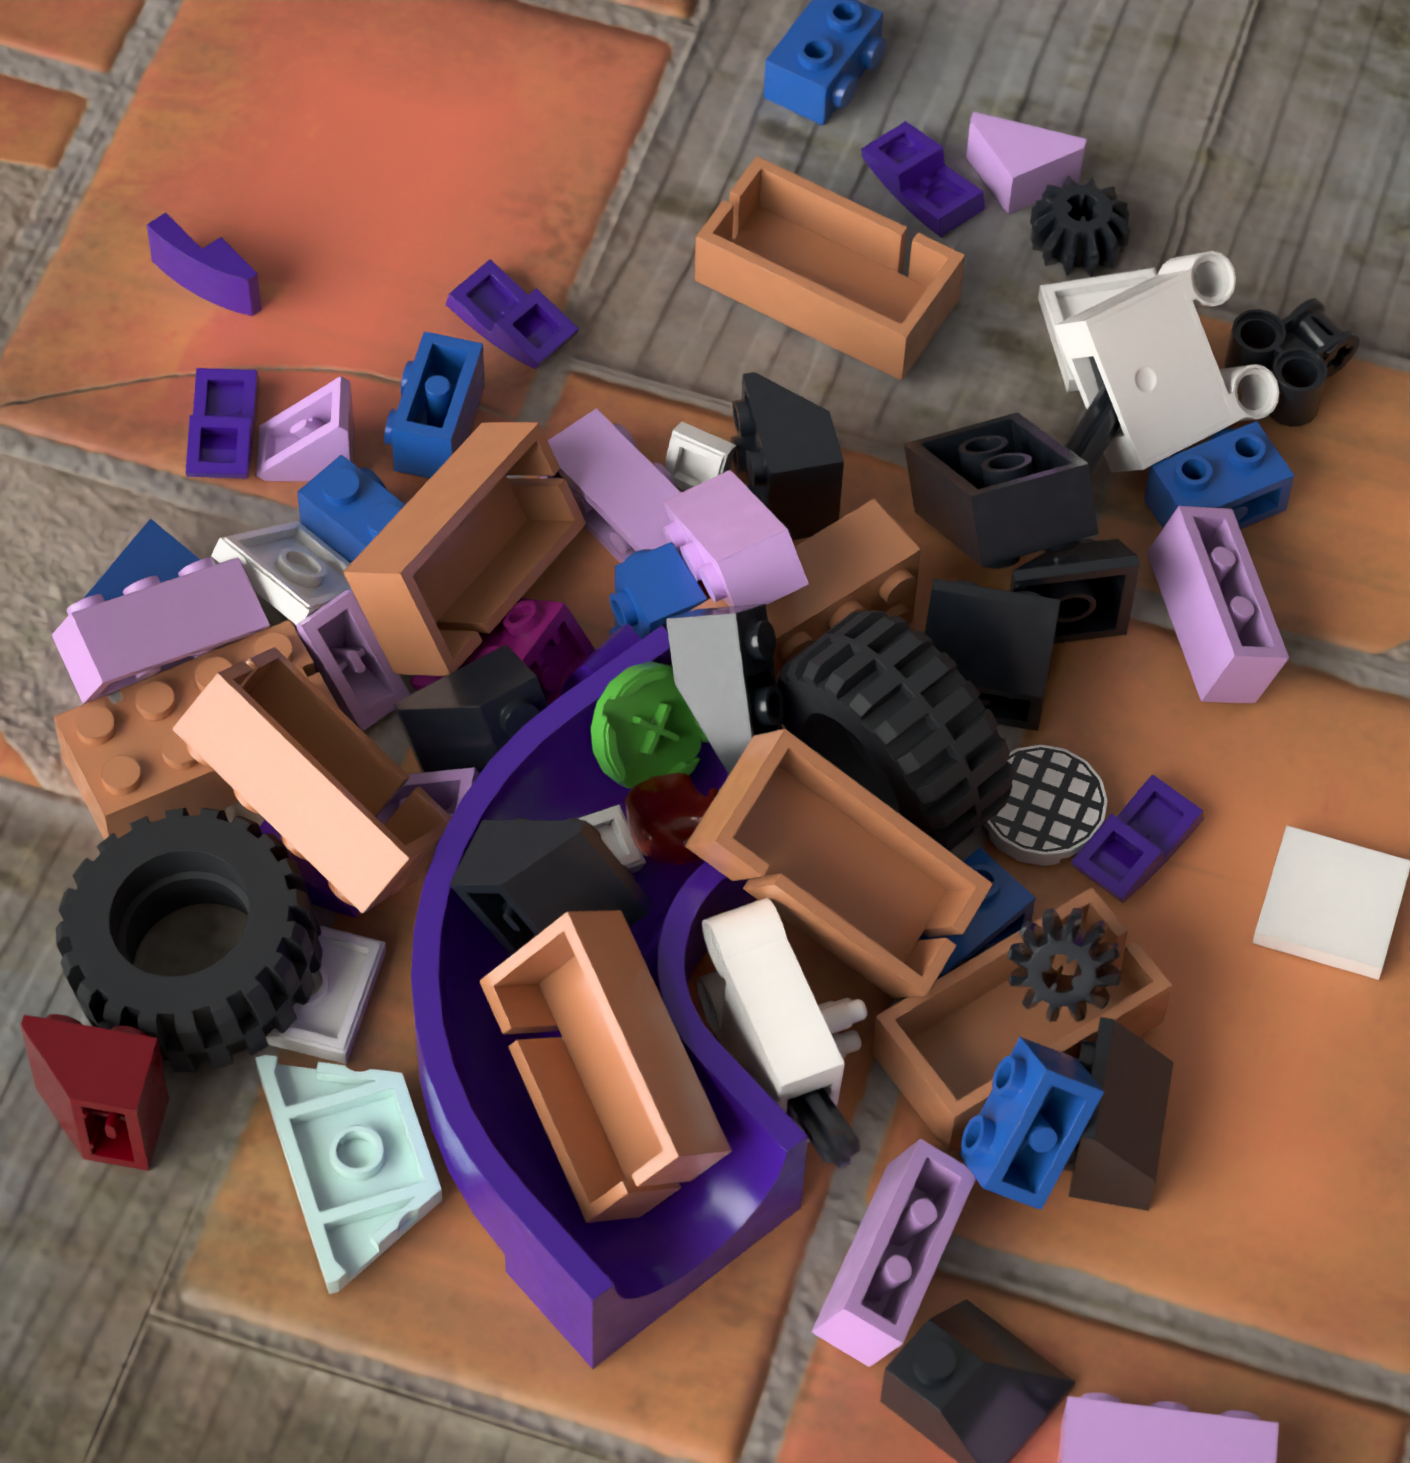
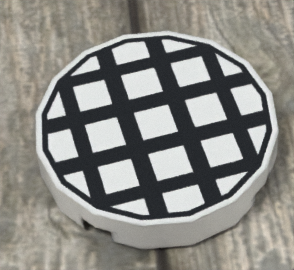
[984,744,1108,866]

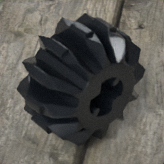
[1030,175,1130,277]
[1007,908,1122,1022]

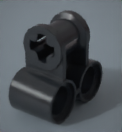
[1224,298,1360,427]

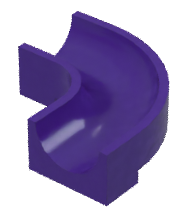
[411,626,808,1369]

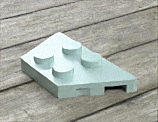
[256,1055,442,1295]

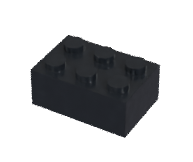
[904,412,1099,569]

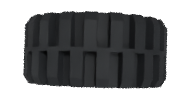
[776,610,1014,851]
[56,808,323,1072]

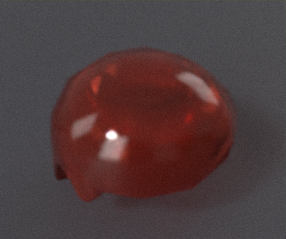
[624,773,718,865]

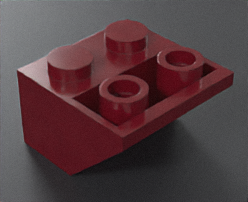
[20,1014,169,1171]

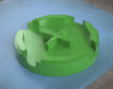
[591,661,708,794]

